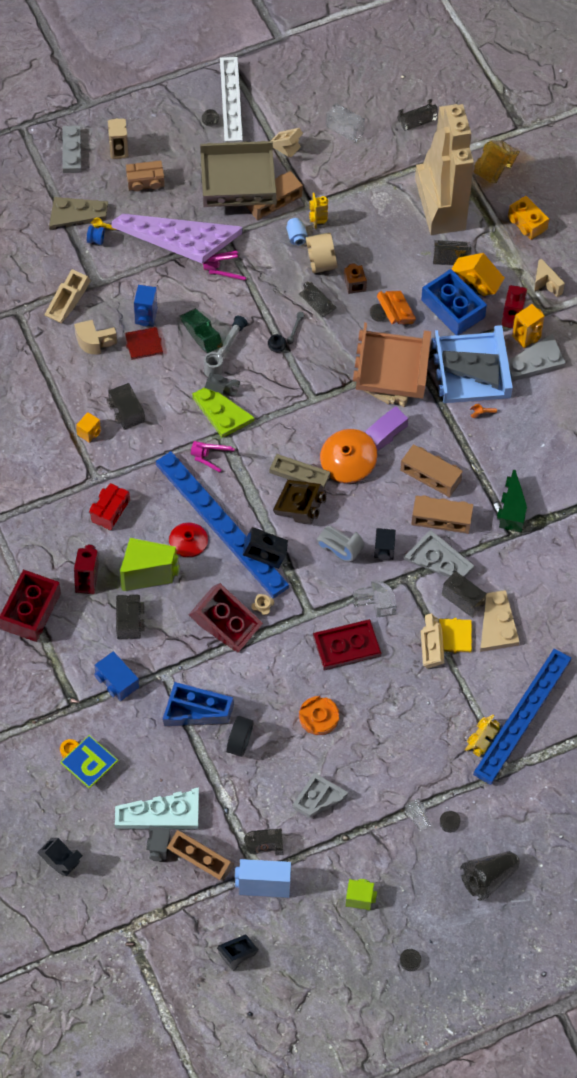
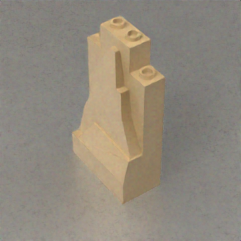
[415,104,474,235]

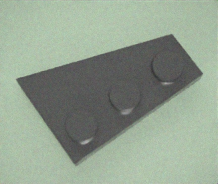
[442,351,499,389]

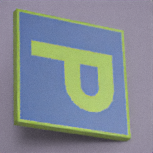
[60,735,118,789]

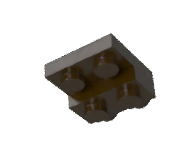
[273,479,327,524]

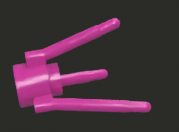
[203,251,246,280]
[191,441,235,472]

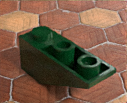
[497,470,527,533]

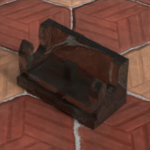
[397,99,438,131]

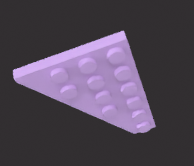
[112,214,242,263]

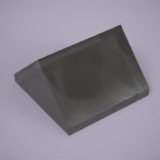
[433,240,472,265]

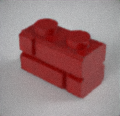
[89,483,130,530]

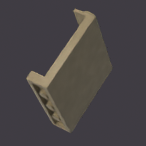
[200,141,276,207]

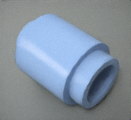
[286,218,308,246]

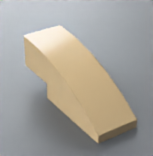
[45,269,91,323]

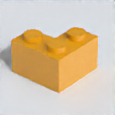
[452,253,505,296]

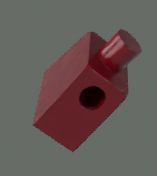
[501,285,527,329]
[74,544,99,594]

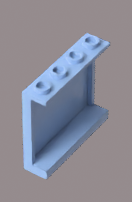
[431,325,513,403]

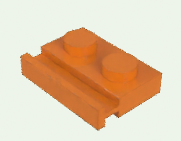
[377,291,416,324]

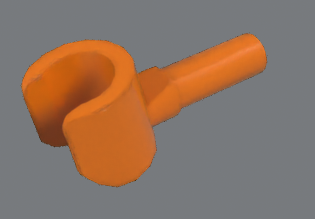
[469,404,497,418]

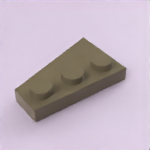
[49,197,108,230]

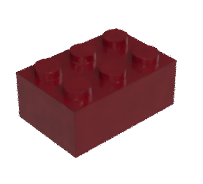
[0,569,61,642]

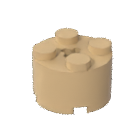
[305,233,338,273]

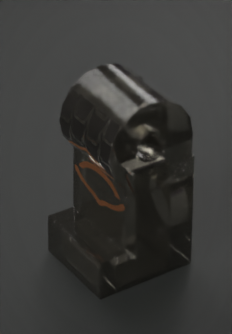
[244,828,284,856]

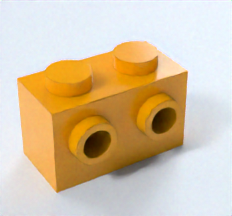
[508,196,549,240]
[512,304,544,348]

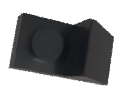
[217,934,259,971]

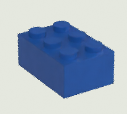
[421,269,487,335]

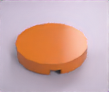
[299,696,339,735]

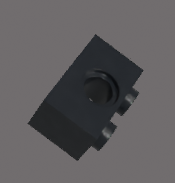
[243,527,288,569]

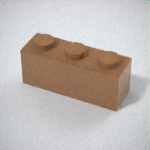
[245,171,303,220]
[400,444,463,498]
[411,495,473,534]
[167,830,235,881]

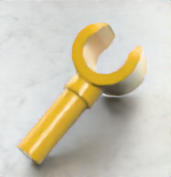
[91,217,117,230]

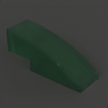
[179,308,223,354]

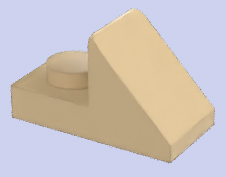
[271,128,303,157]
[534,259,565,297]

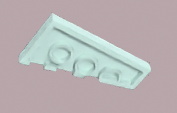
[115,787,199,829]

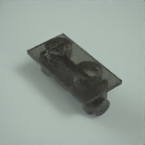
[299,281,337,318]

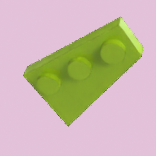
[192,387,254,438]

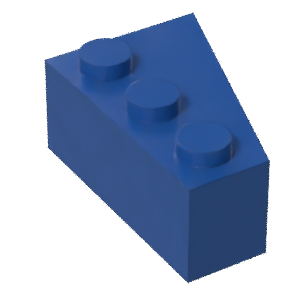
[163,682,234,726]

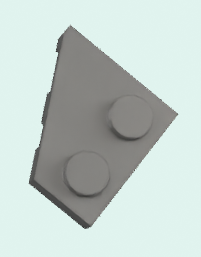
[292,773,348,818]

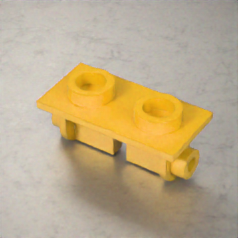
[309,193,329,229]
[465,714,500,757]

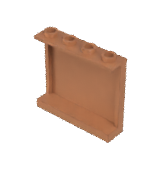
[353,322,431,399]

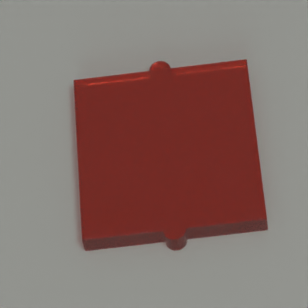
[125,327,163,360]

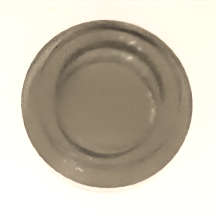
[202,109,219,126]
[370,304,387,322]

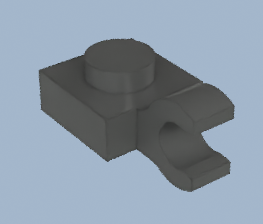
[205,373,240,396]

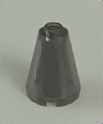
[460,851,520,901]

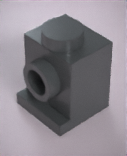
[146,826,171,861]

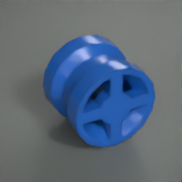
[87,225,105,245]

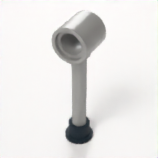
[204,315,248,377]

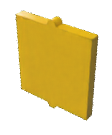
[439,618,472,654]

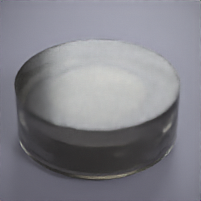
[439,811,461,833]
[400,949,421,972]

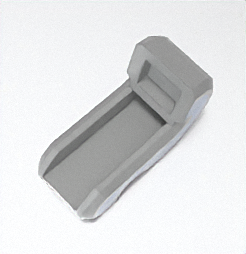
[317,526,364,561]

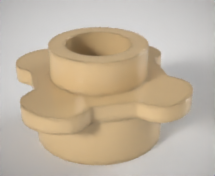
[251,594,274,615]

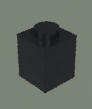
[374,528,396,560]

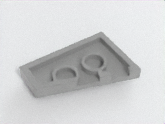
[508,334,565,381]

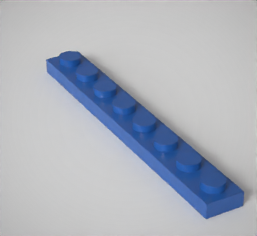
[473,648,571,785]

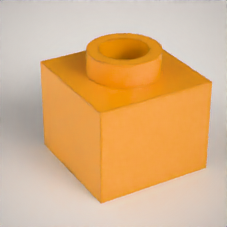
[76,412,101,442]

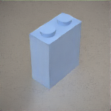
[235,859,291,898]

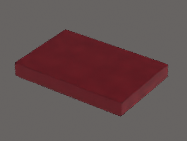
[313,619,382,670]

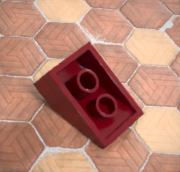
[188,583,263,653]

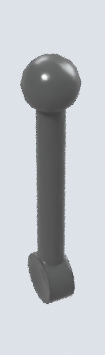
[287,312,304,344]

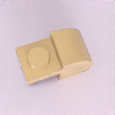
[74,320,117,355]

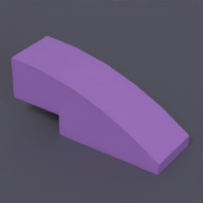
[364,406,408,451]

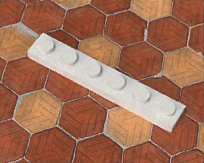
[220,57,243,143]

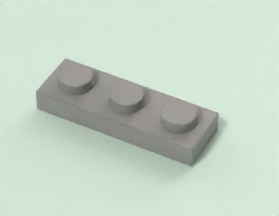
[63,126,81,173]

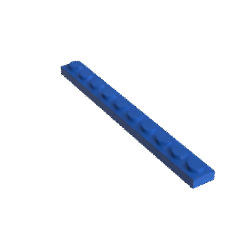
[156,451,289,599]

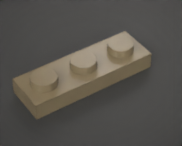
[269,454,330,489]

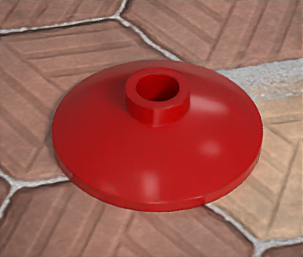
[169,522,208,557]

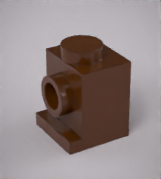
[344,263,367,294]

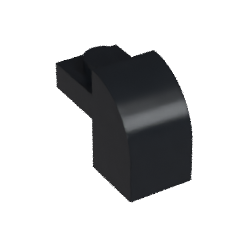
[37,838,83,877]

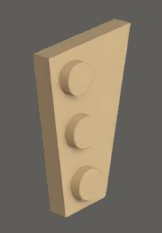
[480,590,519,652]

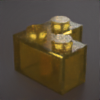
[473,140,520,183]

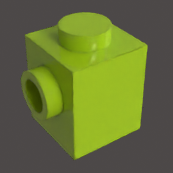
[345,879,377,910]

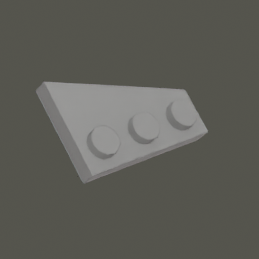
[404,530,474,582]

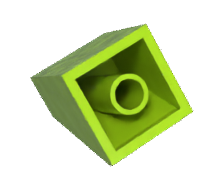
[120,538,180,591]

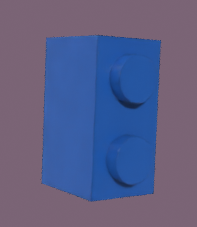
[134,285,158,327]
[94,651,139,702]

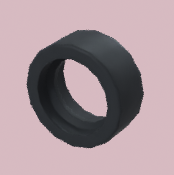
[226,716,254,757]

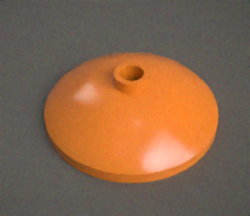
[320,429,378,483]

